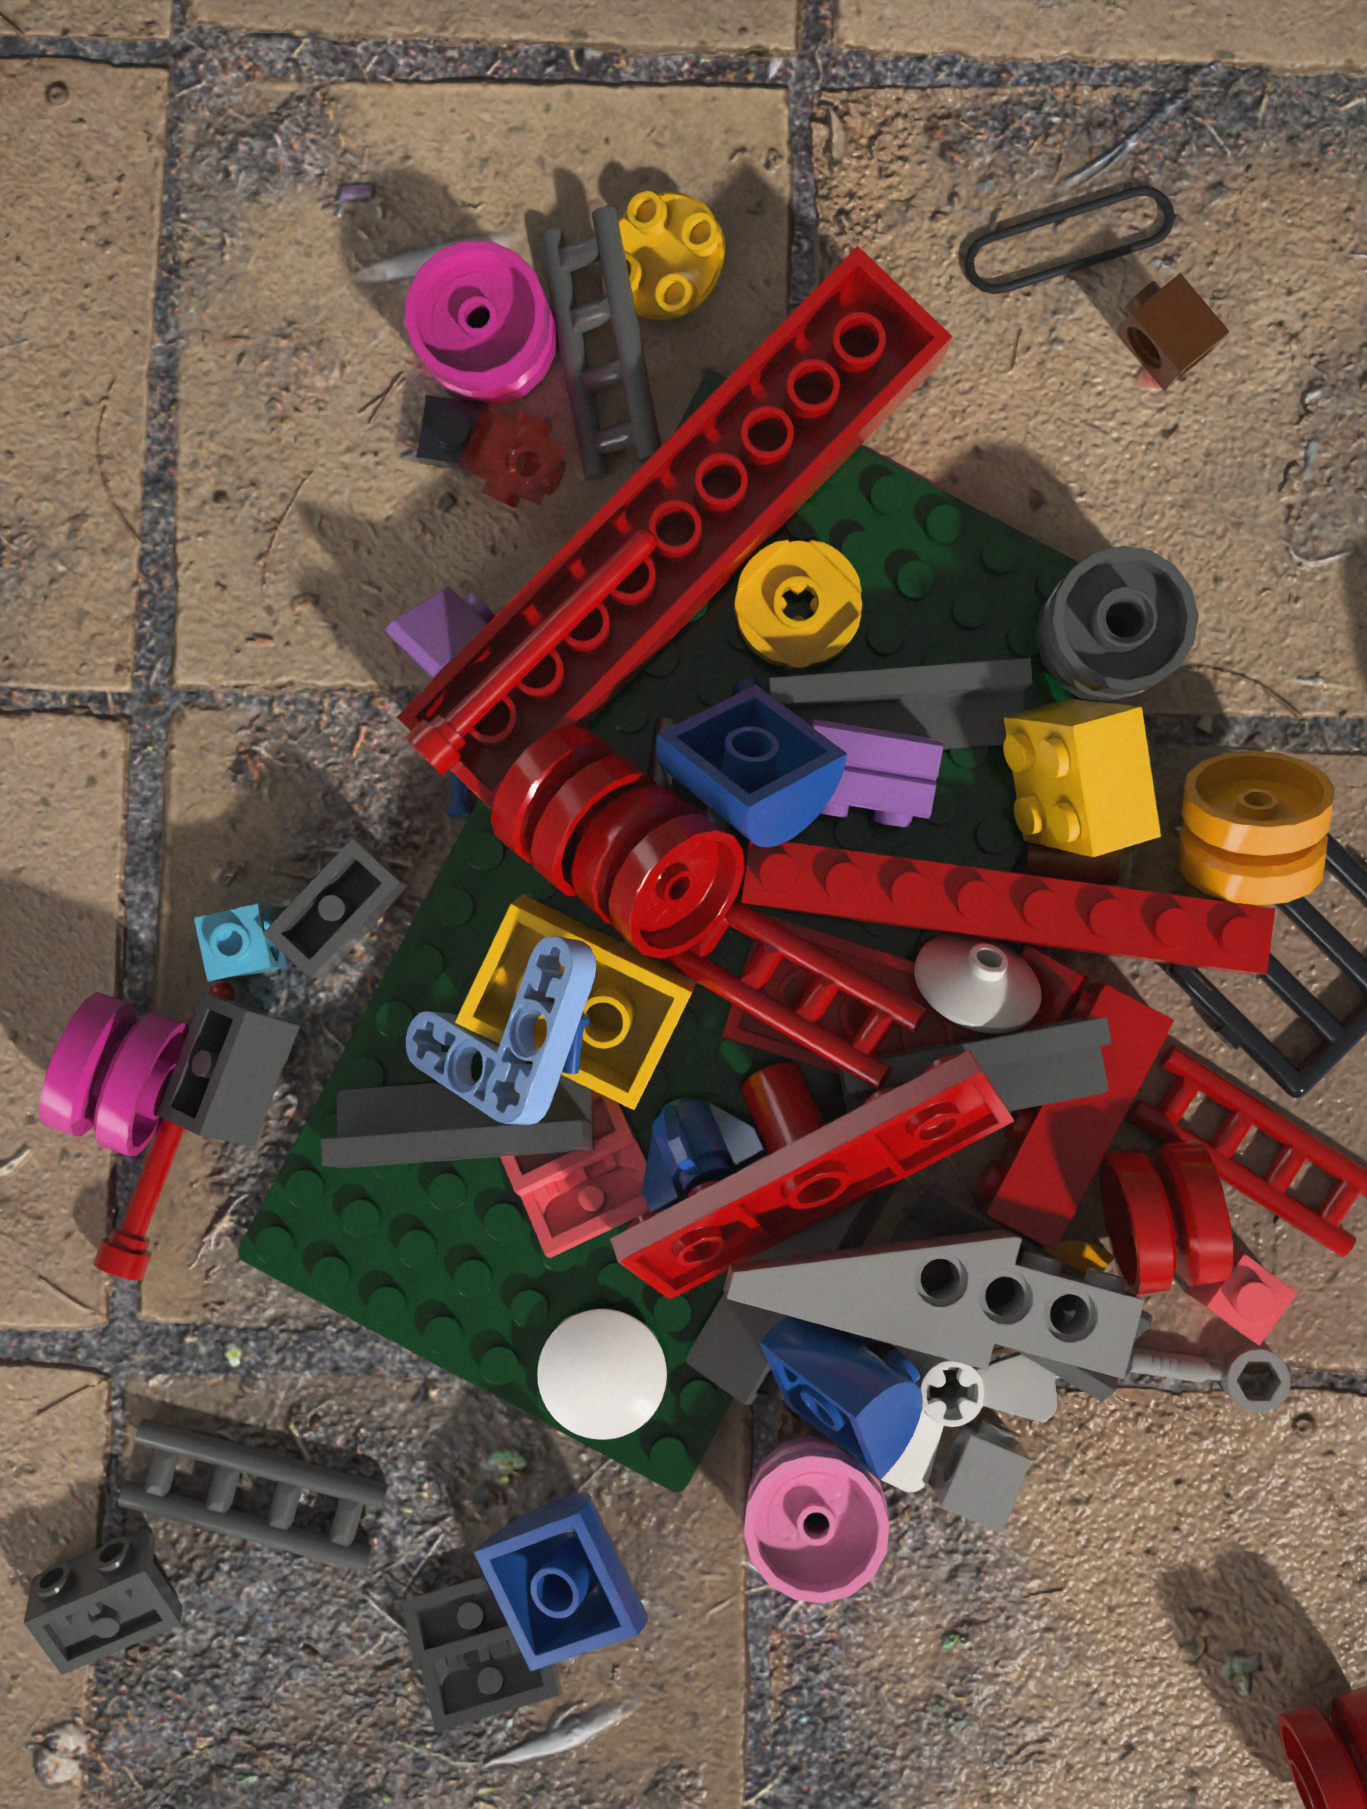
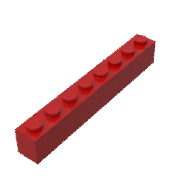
[740,840,1275,974]

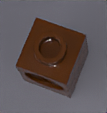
[1117,273,1230,391]

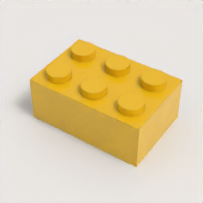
[455,894,696,1110]

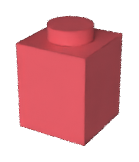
[1186,1248,1298,1346]

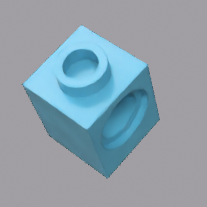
[194,904,287,982]

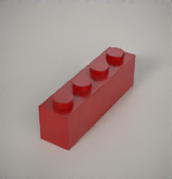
[975,983,1174,1251]

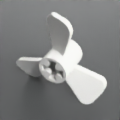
[881,1286,1057,1492]

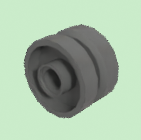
[1035,546,1198,703]

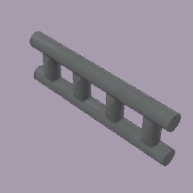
[538,206,661,481]
[118,1418,390,1572]

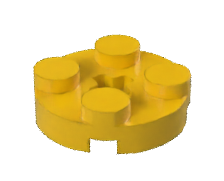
[734,540,863,672]

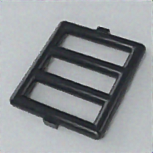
[1166,832,1367,1098]

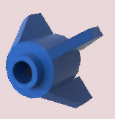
[642,1097,768,1212]

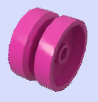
[405,241,557,406]
[39,991,189,1156]

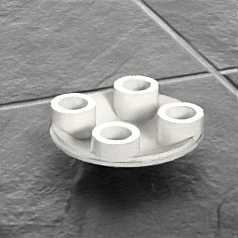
[537,1309,667,1439]

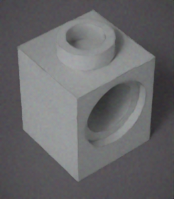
[933,1419,1031,1533]

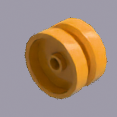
[1178,750,1335,906]

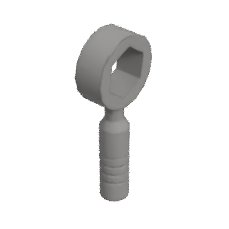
[1127,1344,1291,1413]

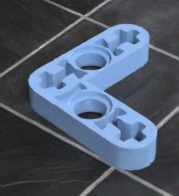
[406,936,596,1125]

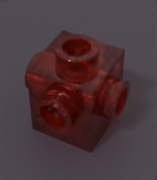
[458,407,567,509]

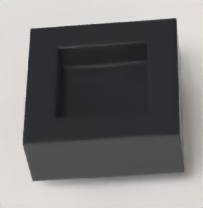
[417,395,491,473]

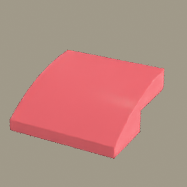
[500,1089,649,1258]

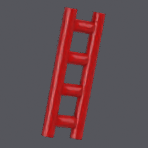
[657,900,927,1090]
[1126,1045,1367,1257]

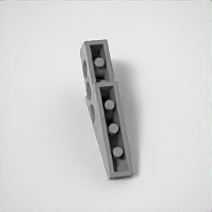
[723,1229,1145,1379]

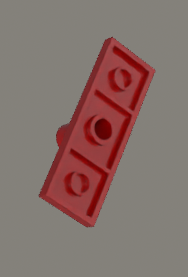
[610,1049,1014,1300]

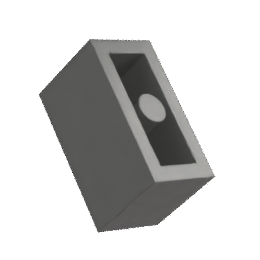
[263,838,411,979]
[157,993,300,1147]

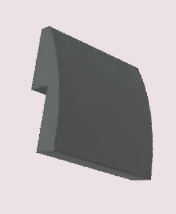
[401,1576,563,1732]

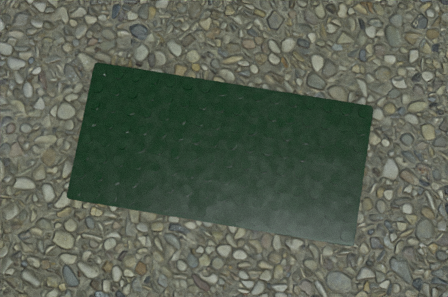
[238,372,1121,1492]

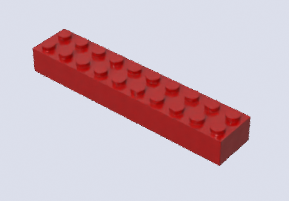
[396,246,953,810]

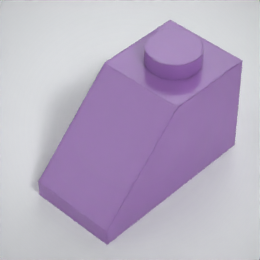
[384,586,495,679]

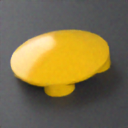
[602,191,725,320]

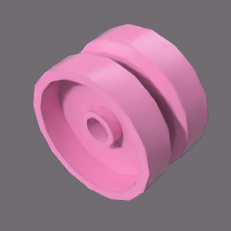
[744,1434,890,1604]

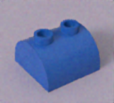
[656,685,847,847]
[759,1316,923,1481]
[474,1493,648,1672]

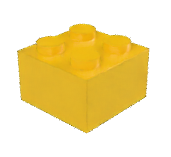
[1003,699,1161,857]

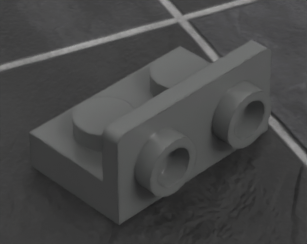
[24,1528,182,1675]

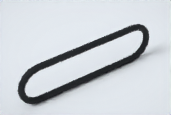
[965,186,1175,294]

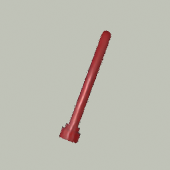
[404,528,657,776]
[93,982,235,1280]

